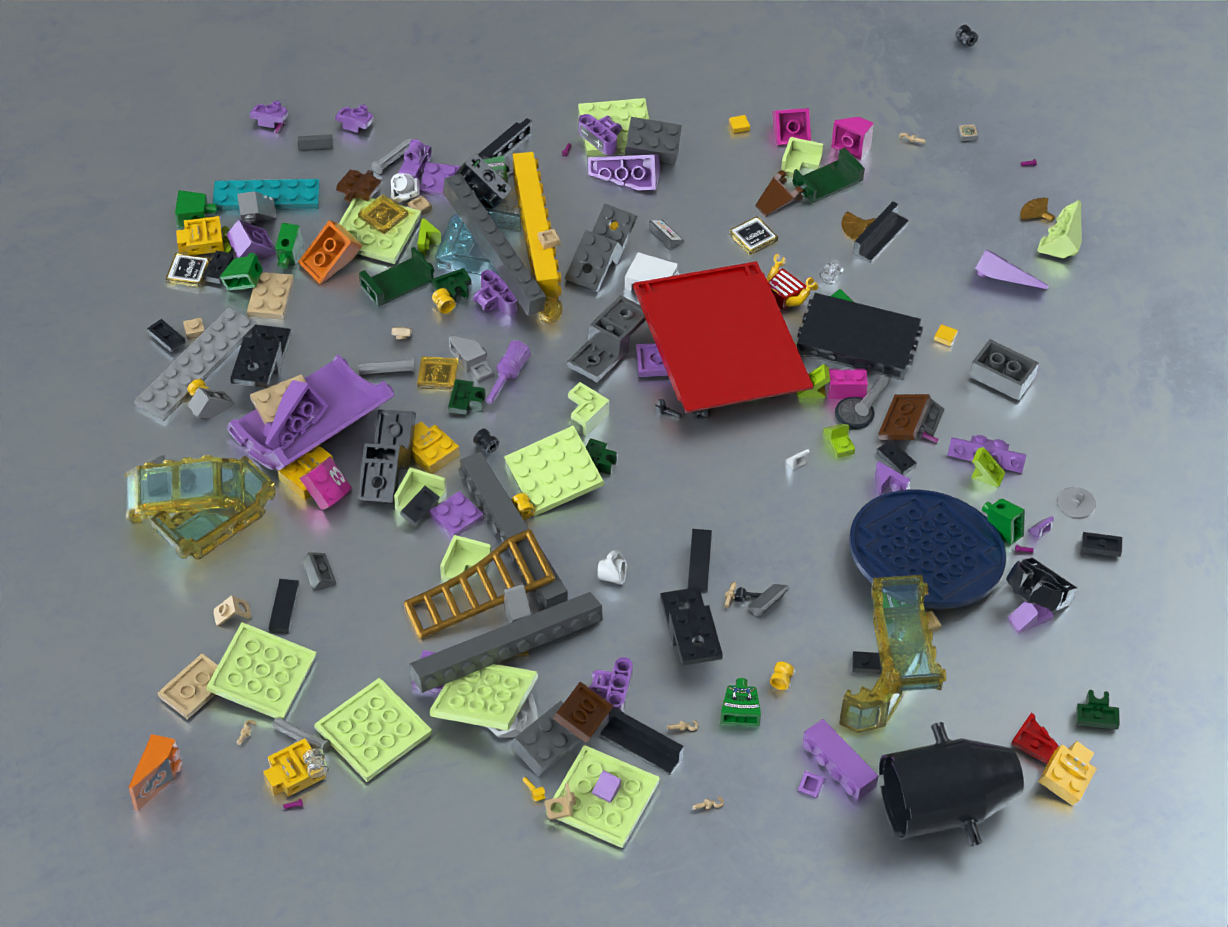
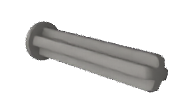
[372,139,412,174]
[359,358,415,375]
[855,375,889,416]
[272,717,331,756]

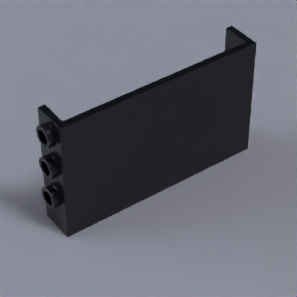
[797,293,923,380]

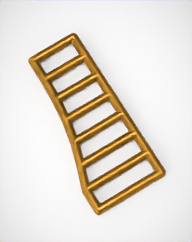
[404,529,555,639]

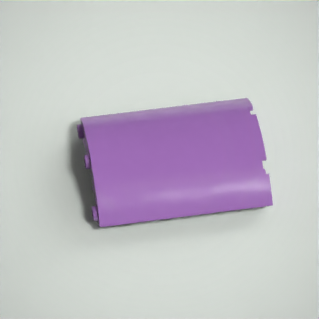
[227,354,395,470]

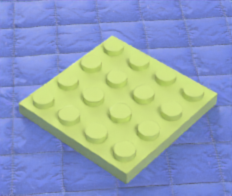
[578,98,650,156]
[339,198,421,264]
[504,426,604,517]
[206,622,317,720]
[430,664,538,731]
[314,677,432,782]
[546,745,660,848]

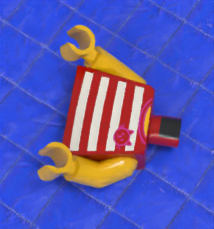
[766,254,818,310]

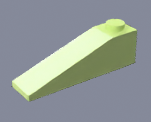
[1037,200,1082,258]

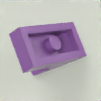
[875,461,911,495]
[1008,602,1054,634]

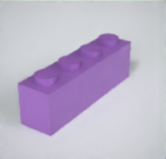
[803,719,879,800]

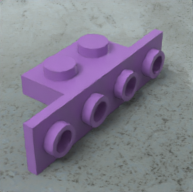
[947,435,1027,473]

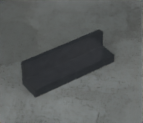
[478,118,532,160]
[853,201,908,263]
[600,707,684,775]

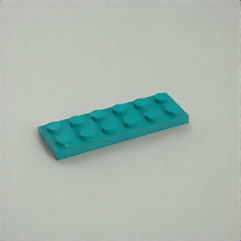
[212,179,320,210]

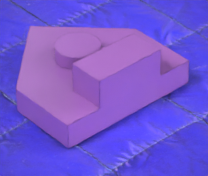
[250,100,288,128]
[335,104,374,133]

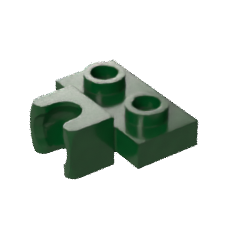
[431,268,472,302]
[448,379,486,415]
[585,438,618,475]
[1076,690,1120,729]

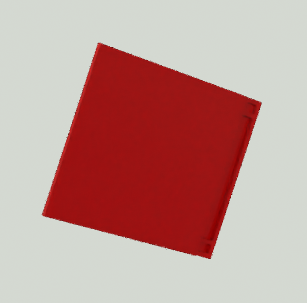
[633,261,813,413]

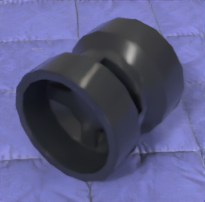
[955,24,978,47]
[473,428,500,455]

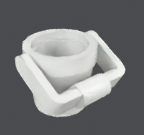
[391,173,420,203]
[598,550,627,585]

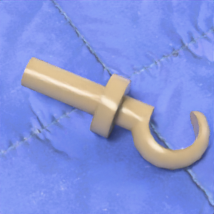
[899,132,926,144]
[724,582,737,608]
[236,720,257,745]
[667,720,699,731]
[693,796,724,810]

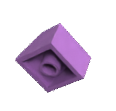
[226,220,276,261]

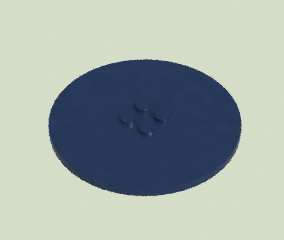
[849,489,1006,609]

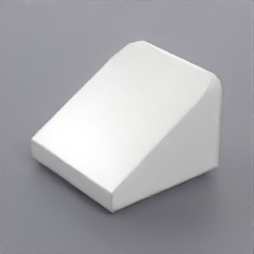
[786,449,810,470]

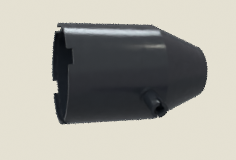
[879,722,1024,846]

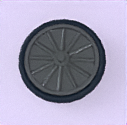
[835,397,875,428]

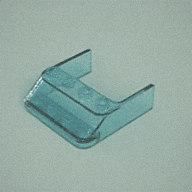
[435,208,521,279]

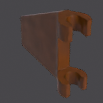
[755,170,804,217]

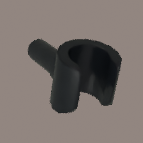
[655,399,681,417]
[734,587,762,603]

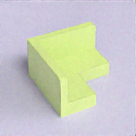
[781,137,824,177]
[568,382,609,436]
[394,467,447,511]
[440,535,492,584]

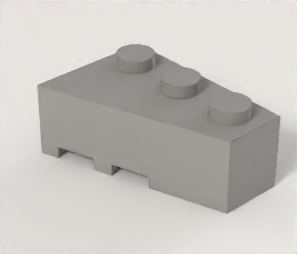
[237,192,277,225]

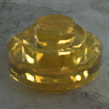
[537,297,563,324]

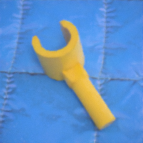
[523,777,545,801]

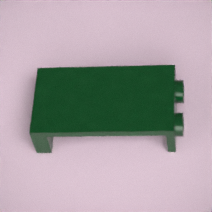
[792,147,865,203]
[359,247,435,307]

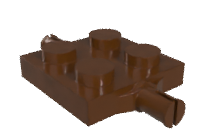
[336,169,382,203]

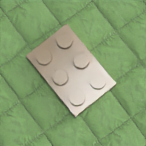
[247,272,294,319]
[250,374,306,425]
[157,653,218,720]

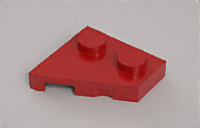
[1011,713,1059,764]

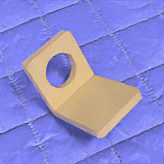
[213,595,252,626]
[545,783,576,820]

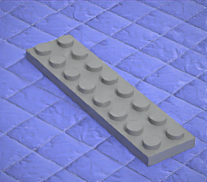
[134,308,257,421]

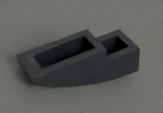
[688,529,712,592]

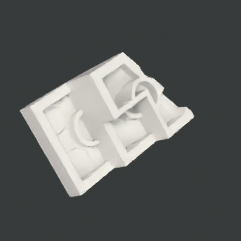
[488,692,539,738]

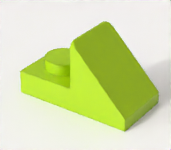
[417,219,442,257]
[797,364,830,398]
[823,424,855,458]
[971,447,1005,487]

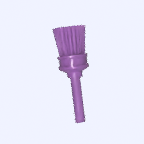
[486,340,531,404]

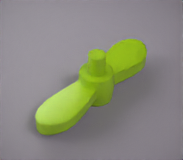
[222,226,232,253]

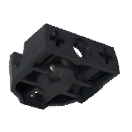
[454,154,512,214]
[1006,557,1077,612]

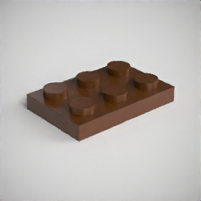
[878,394,931,440]
[553,682,613,743]

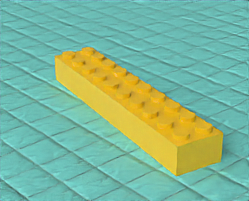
[512,152,562,304]

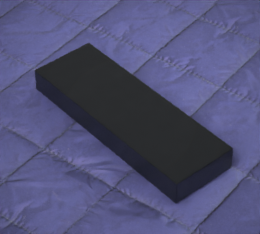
[268,579,300,633]

